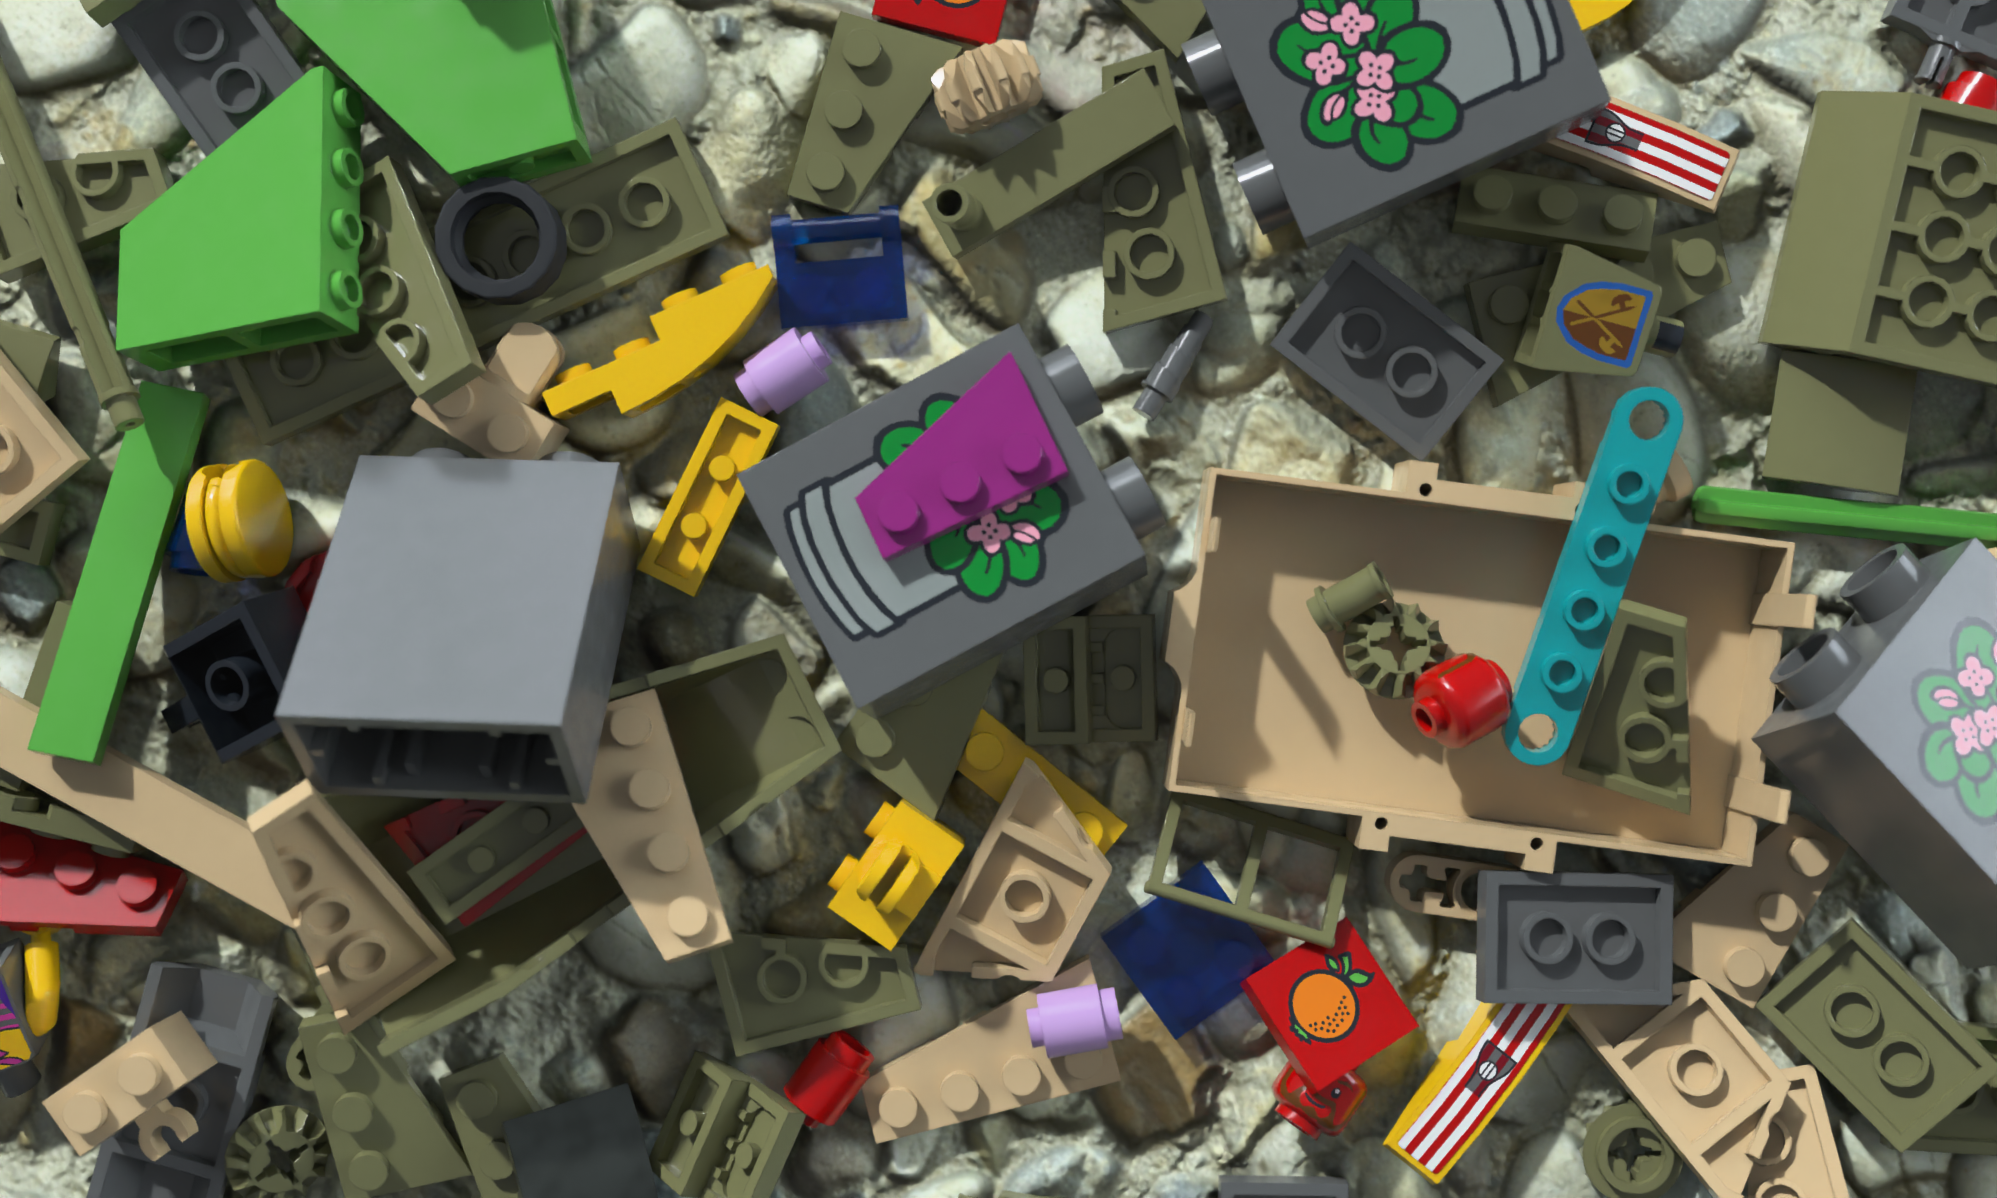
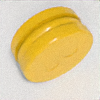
[185,459,293,583]

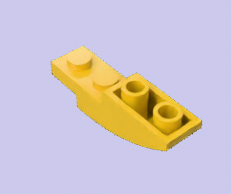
[541,262,780,421]

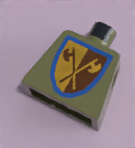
[1513,241,1684,377]

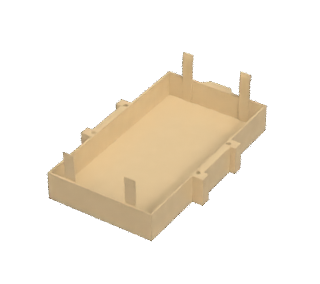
[1159,460,1818,874]

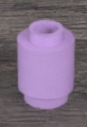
[733,327,833,417]
[1026,983,1123,1059]

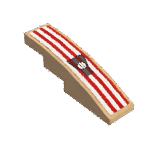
[1529,96,1740,214]

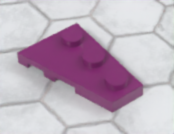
[855,351,1069,563]

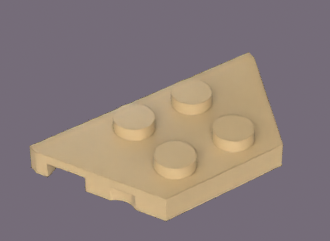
[913,757,1112,982]
[1565,978,1791,1198]

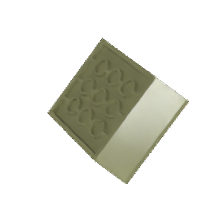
[1758,91,1997,388]

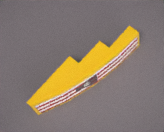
[1382,1002,1572,1185]

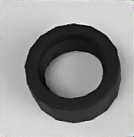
[435,177,567,305]

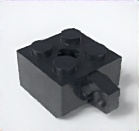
[161,586,308,764]

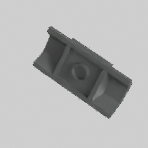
[86,961,278,1198]

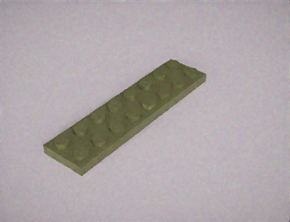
[224,117,731,446]

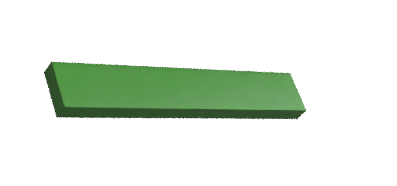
[27,380,211,766]

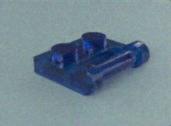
[771,204,909,332]

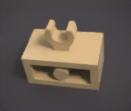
[42,1011,218,1162]

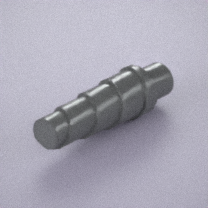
[1133,310,1213,421]

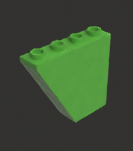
[276,0,593,187]
[116,66,365,372]

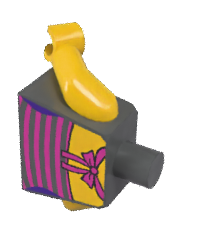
[0,927,62,1098]

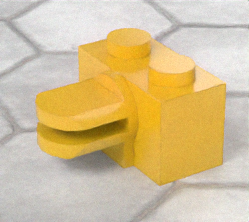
[827,797,966,951]

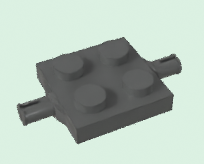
[1880,0,1997,90]

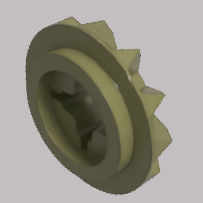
[1343,597,1448,699]
[1579,1099,1684,1198]
[224,1105,332,1198]

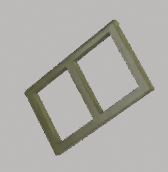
[1144,791,1355,949]

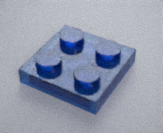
[1100,860,1275,1040]

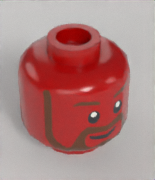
[1411,653,1513,748]
[1272,1060,1367,1141]

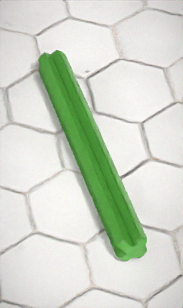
[1691,485,1997,549]

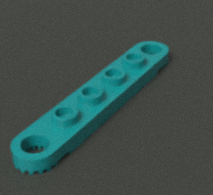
[1501,387,1684,765]

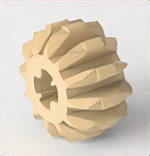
[931,39,1043,134]

